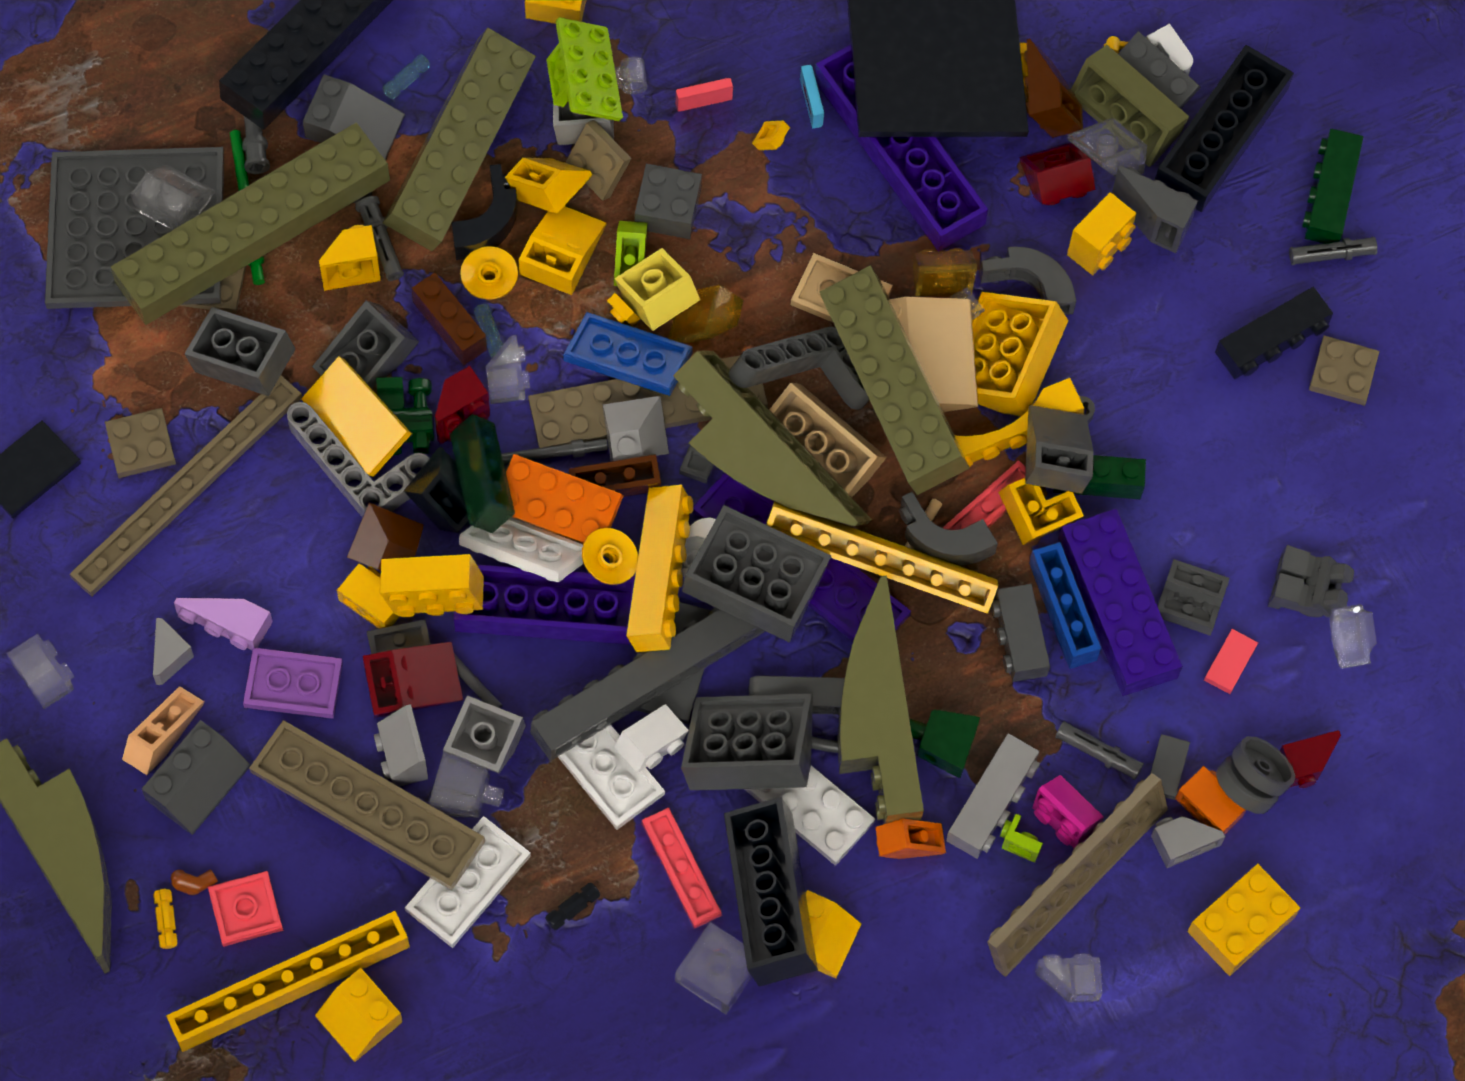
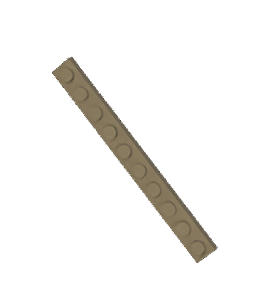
[70,376,302,597]

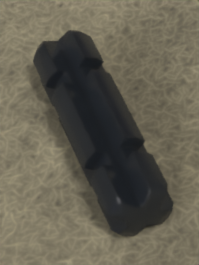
[545,882,600,930]

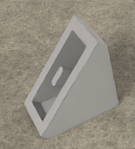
[153,618,194,685]

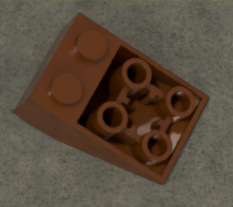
[1024,39,1083,138]

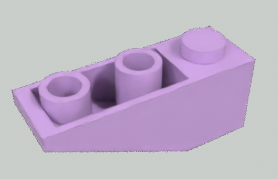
[174,598,273,651]

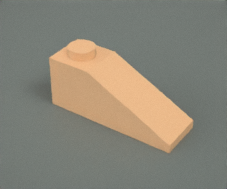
[122,686,204,775]

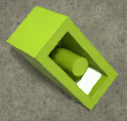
[614,221,648,286]

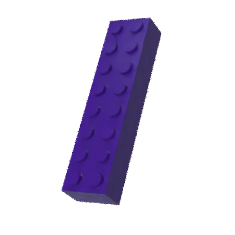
[815,44,989,252]

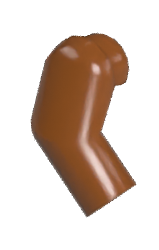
[170,869,218,895]

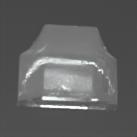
[1329,604,1377,669]

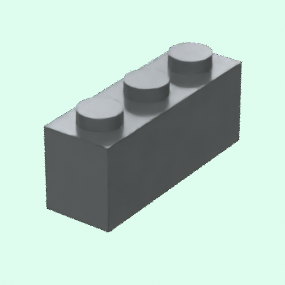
[991,584,1050,682]

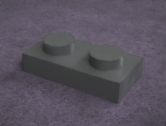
[367,620,431,654]

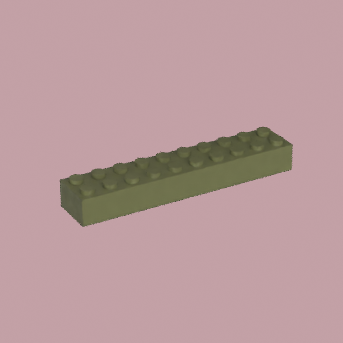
[111,122,390,325]

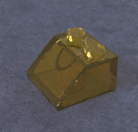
[912,248,977,296]

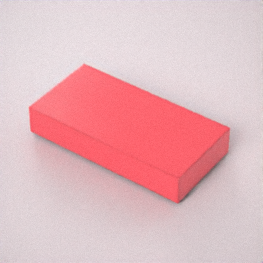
[676,78,733,112]
[1204,629,1258,694]

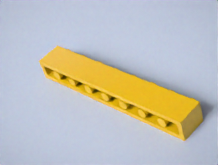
[766,501,998,614]
[166,911,410,1052]

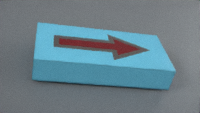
[800,65,824,129]

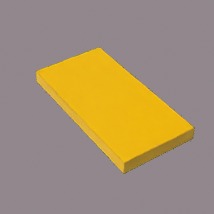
[301,356,412,477]

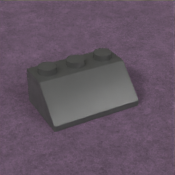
[142,720,251,835]

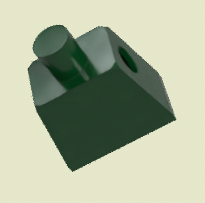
[910,710,980,778]

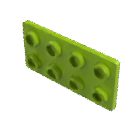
[546,17,623,121]

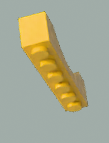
[954,378,1084,467]

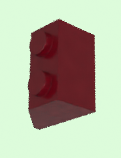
[1019,143,1096,205]

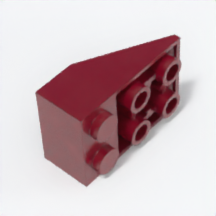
[362,642,463,718]

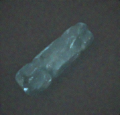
[383,54,430,99]
[474,303,505,358]

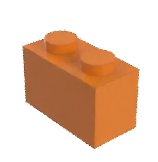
[1175,766,1246,835]

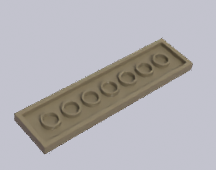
[528,355,768,448]
[249,720,486,890]
[987,773,1168,977]

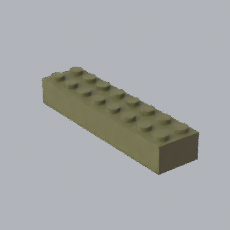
[383,27,536,251]
[819,265,970,495]

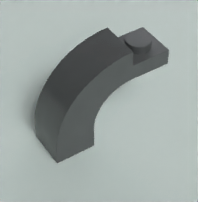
[979,247,1076,315]
[899,492,998,566]

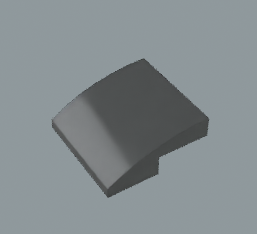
[1158,559,1230,636]

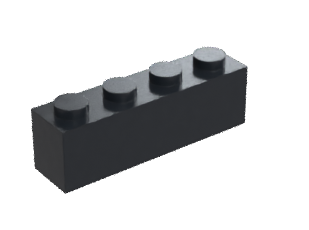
[1215,286,1333,379]

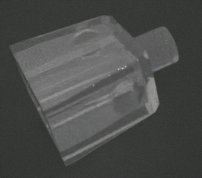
[429,752,504,818]

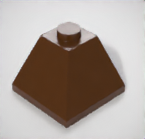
[346,503,424,571]

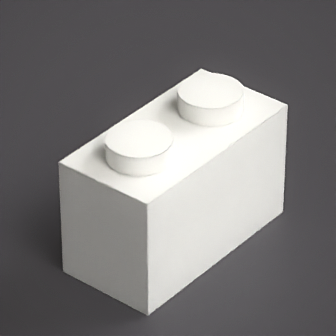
[614,704,689,773]

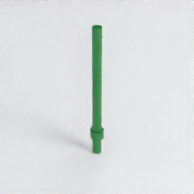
[229,130,265,285]

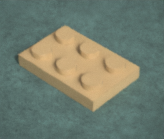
[790,253,893,322]

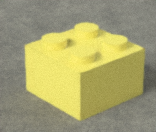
[615,248,700,331]

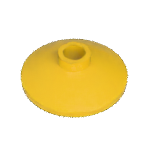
[460,246,518,300]
[582,528,638,585]

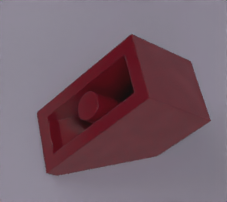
[1280,730,1341,788]

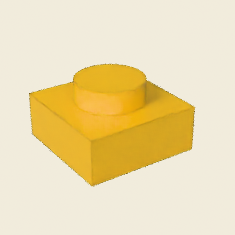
[752,120,790,150]
[607,293,640,327]

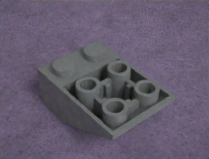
[1112,165,1198,253]
[1025,405,1094,494]

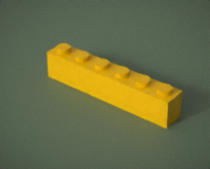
[626,485,693,652]

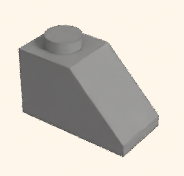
[1151,816,1225,868]

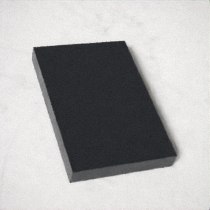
[0,420,81,519]

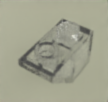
[486,335,530,404]
[1035,953,1103,1002]

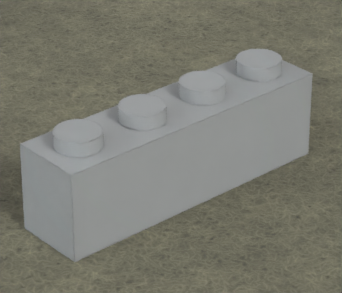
[946,733,1040,859]

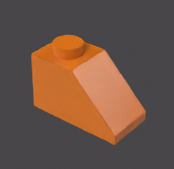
[875,818,946,859]

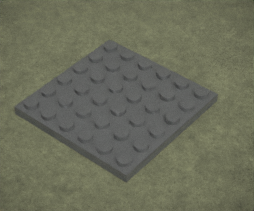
[45,147,224,309]

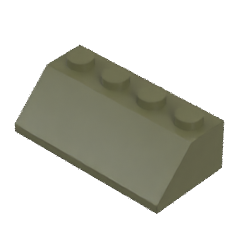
[1071,45,1190,167]

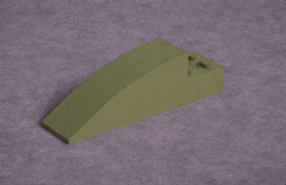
[673,351,872,526]
[837,575,924,824]
[0,738,112,974]

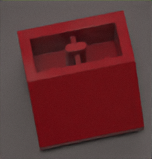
[435,366,490,445]

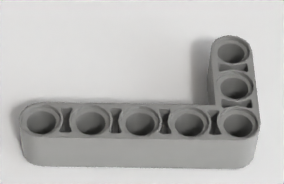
[287,402,429,518]

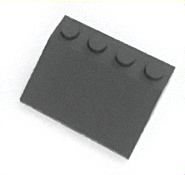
[682,505,832,642]
[681,694,813,790]

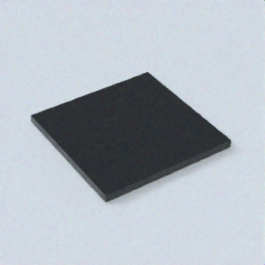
[847,0,1029,137]

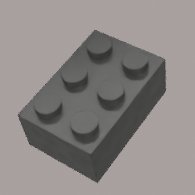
[184,307,296,396]

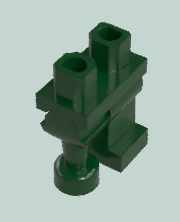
[376,377,434,455]

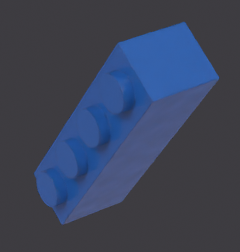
[1029,542,1101,669]

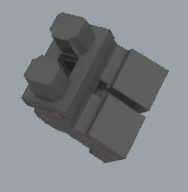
[1268,545,1354,617]

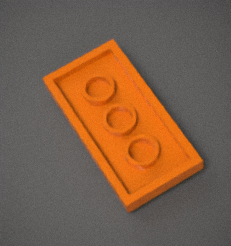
[491,454,623,544]

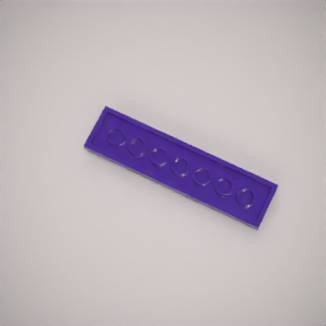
[692,473,911,641]

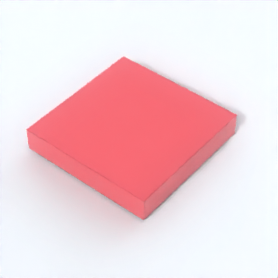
[208,871,283,947]

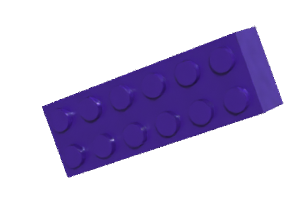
[1058,509,1183,696]
[454,565,635,645]

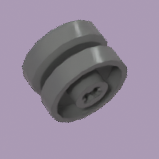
[1216,736,1295,814]

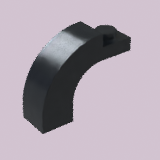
[452,164,517,260]

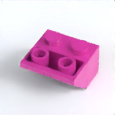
[1032,775,1104,848]

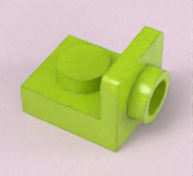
[1000,814,1043,863]

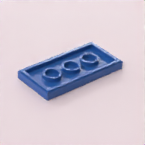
[563,312,693,396]

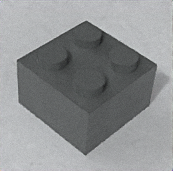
[635,164,702,239]

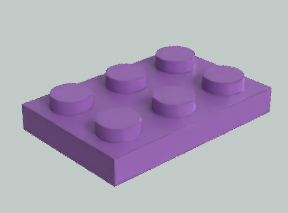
[243,648,343,719]

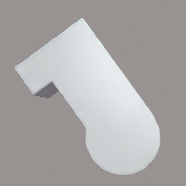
[1146,23,1193,75]

